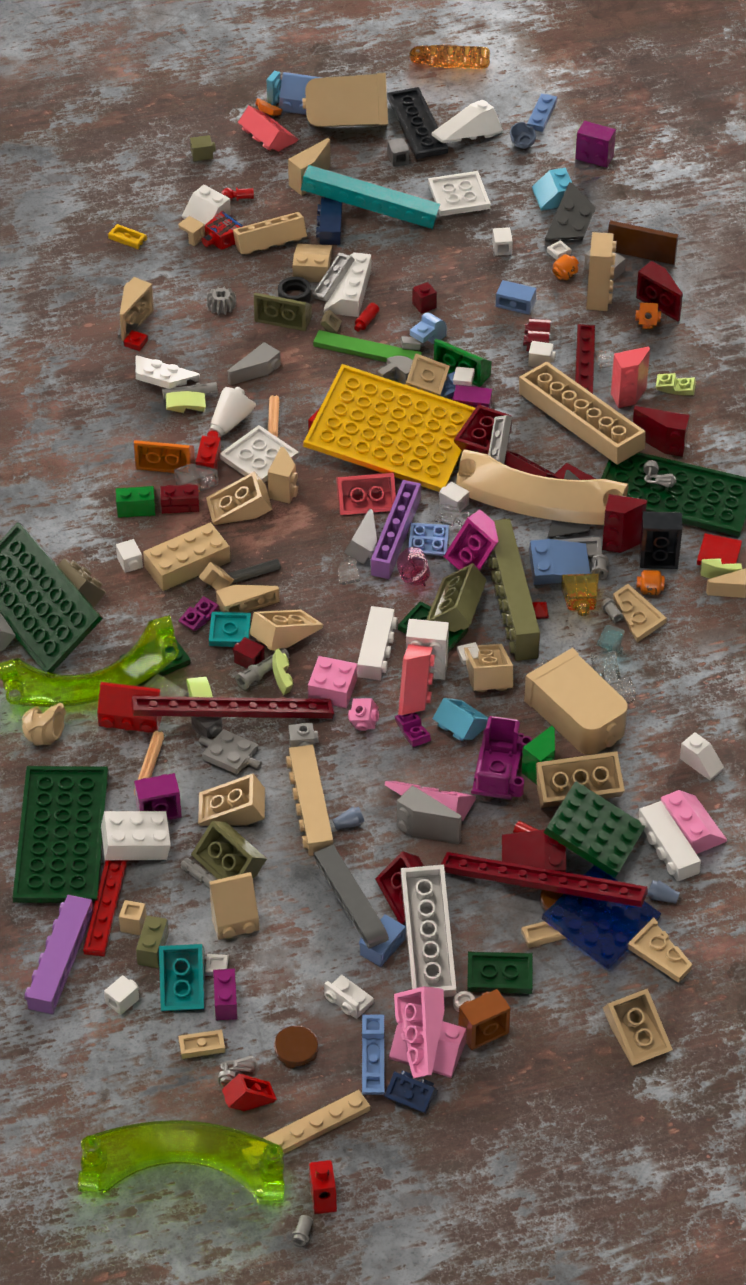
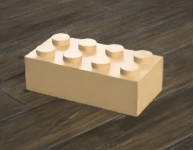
[586,232,617,311]
[143,522,230,591]

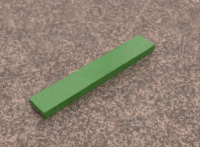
[313,330,422,362]

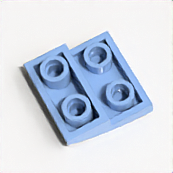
[408,523,449,556]

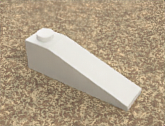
[432,100,503,143]

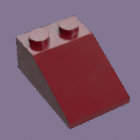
[636,261,683,322]
[633,406,690,457]
[502,829,566,872]

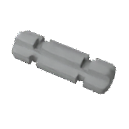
[181,858,216,888]

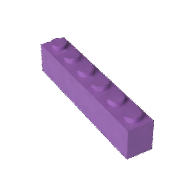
[371,480,421,579]
[25,895,93,1014]

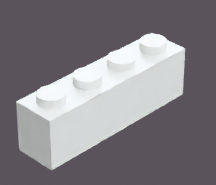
[357,606,398,680]
[637,801,701,882]

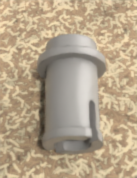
[601,598,623,623]
[291,1215,313,1246]

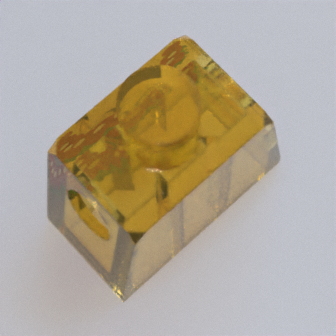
[561,574,599,616]

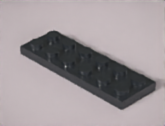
[387,87,448,159]

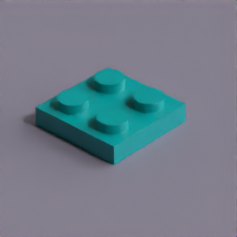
[209,612,251,647]

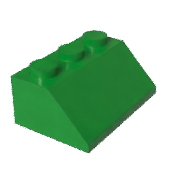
[434,339,492,387]

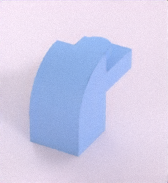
[410,313,447,344]

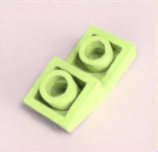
[656,373,696,395]
[166,391,206,413]
[700,559,742,579]
[272,649,293,695]
[186,677,213,697]

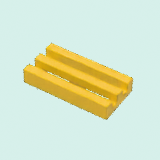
[108,224,147,249]

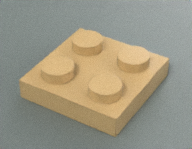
[405,354,450,396]

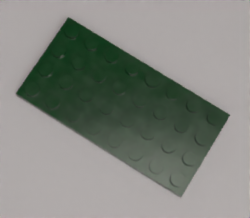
[601,452,746,537]
[0,522,103,676]
[12,766,109,903]

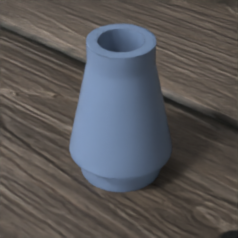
[332,806,365,830]
[647,880,680,904]

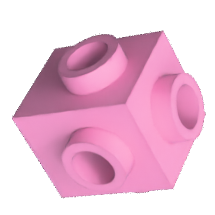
[348,698,379,731]

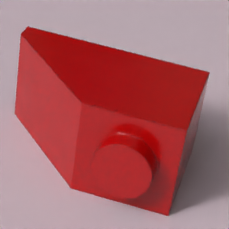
[222,1074,277,1111]

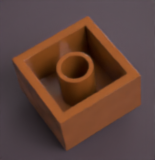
[458,989,511,1050]

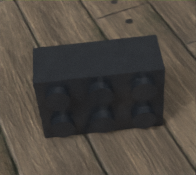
[639,511,682,569]

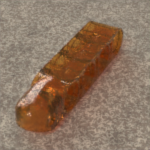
[409,45,491,69]

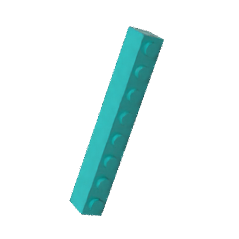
[301,165,440,229]

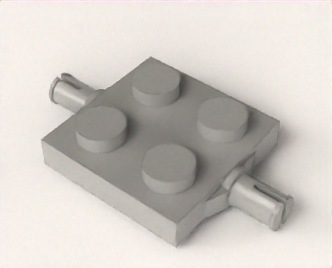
[199,729,262,775]

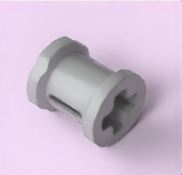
[591,554,609,580]

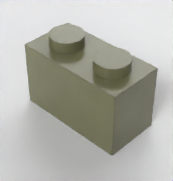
[136,916,169,968]

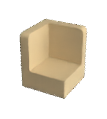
[178,216,205,246]
[199,562,234,590]
[119,900,147,935]

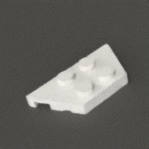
[135,356,200,389]

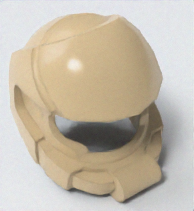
[22,703,66,746]

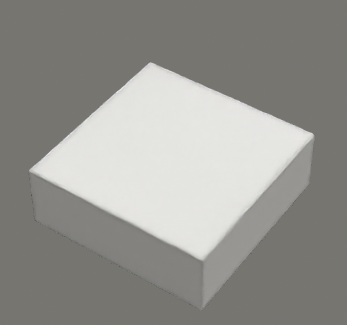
[547,240,572,260]
[453,367,475,386]
[457,642,479,665]
[205,954,229,976]

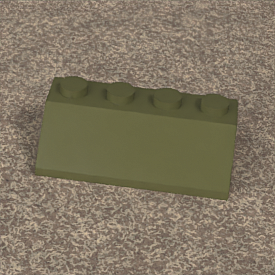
[427,563,487,632]

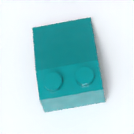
[159,944,205,1011]

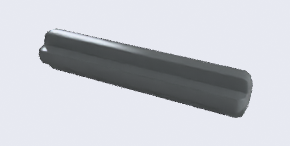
[227,559,281,584]

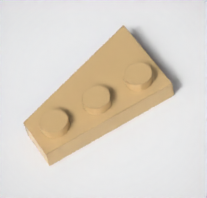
[613,584,667,643]
[627,917,692,983]

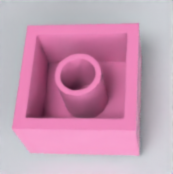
[308,656,357,708]

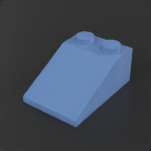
[529,539,591,585]

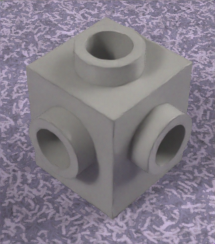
[288,723,319,751]

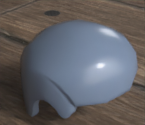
[510,122,536,149]

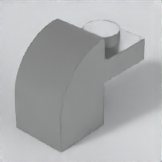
[378,356,413,384]

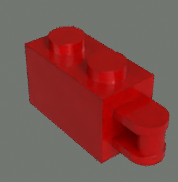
[196,431,221,479]

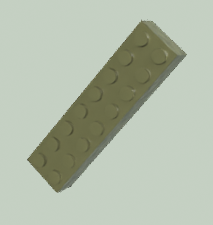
[487,519,540,661]

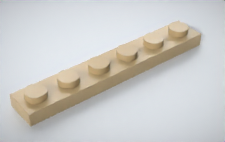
[242,1090,370,1170]

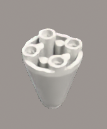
[209,387,256,438]

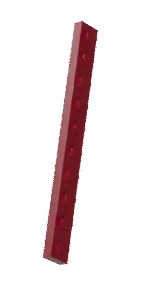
[131,696,334,719]
[441,852,648,907]

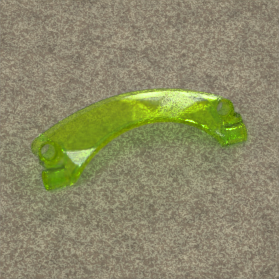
[0,615,179,707]
[78,1120,285,1201]

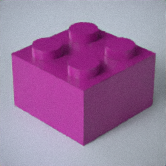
[575,121,616,168]
[134,773,182,820]

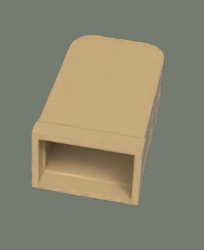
[302,73,388,128]
[524,648,627,755]

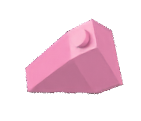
[385,781,476,821]
[394,986,445,1079]

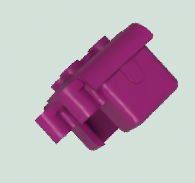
[471,716,532,800]

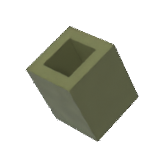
[190,135,216,162]

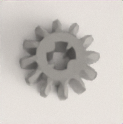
[206,286,236,315]

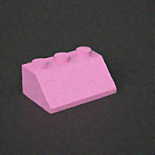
[661,790,727,854]
[389,1021,466,1078]

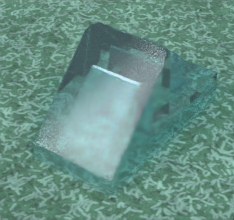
[596,625,625,654]

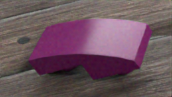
[178,596,220,631]
[394,713,431,747]

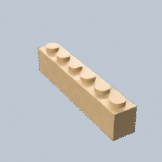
[286,744,333,856]

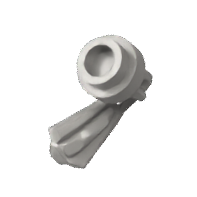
[643,460,676,487]
[218,1056,257,1088]

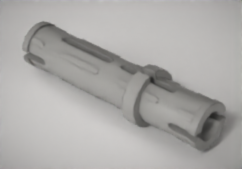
[162,382,218,401]

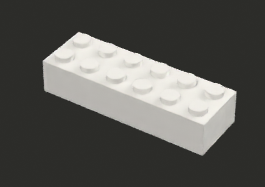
[401,865,456,997]

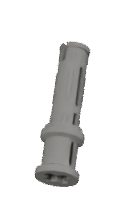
[235,648,290,690]

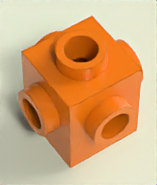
[635,303,661,329]

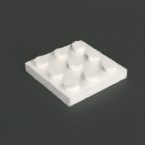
[428,171,490,216]
[220,425,299,483]

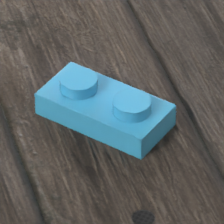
[266,70,282,106]

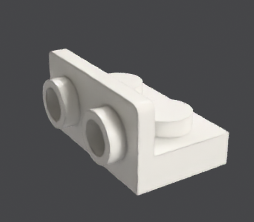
[324,975,374,1019]

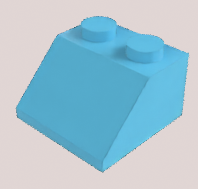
[532,168,572,210]
[432,698,489,741]

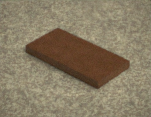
[608,220,679,265]

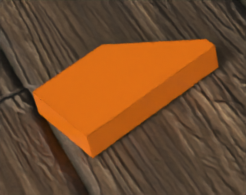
[255,98,283,116]

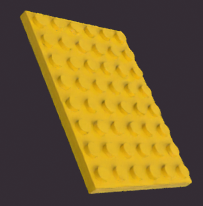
[303,364,475,492]

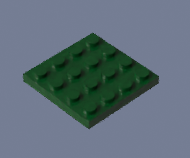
[543,781,646,878]

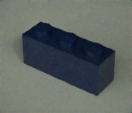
[316,197,342,245]

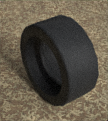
[278,277,311,303]

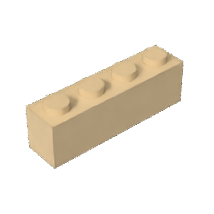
[233,212,307,255]

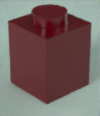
[412,282,437,314]
[233,637,265,669]

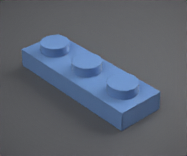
[527,93,557,132]

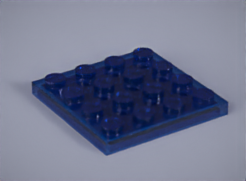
[542,865,661,969]

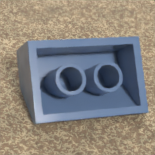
[279,72,322,115]

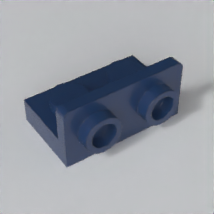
[384,1070,438,1114]

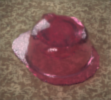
[397,547,431,587]

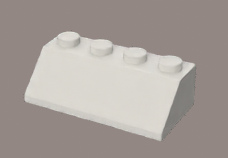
[324,252,371,317]

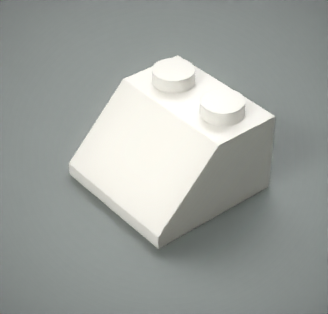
[182,185,231,224]

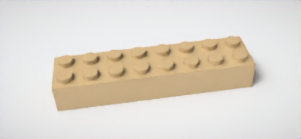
[519,362,645,465]

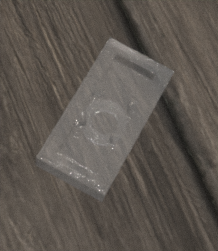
[144,674,188,697]

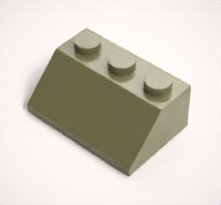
[254,293,312,331]
[191,821,267,879]

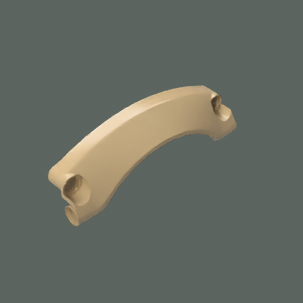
[456,450,629,525]

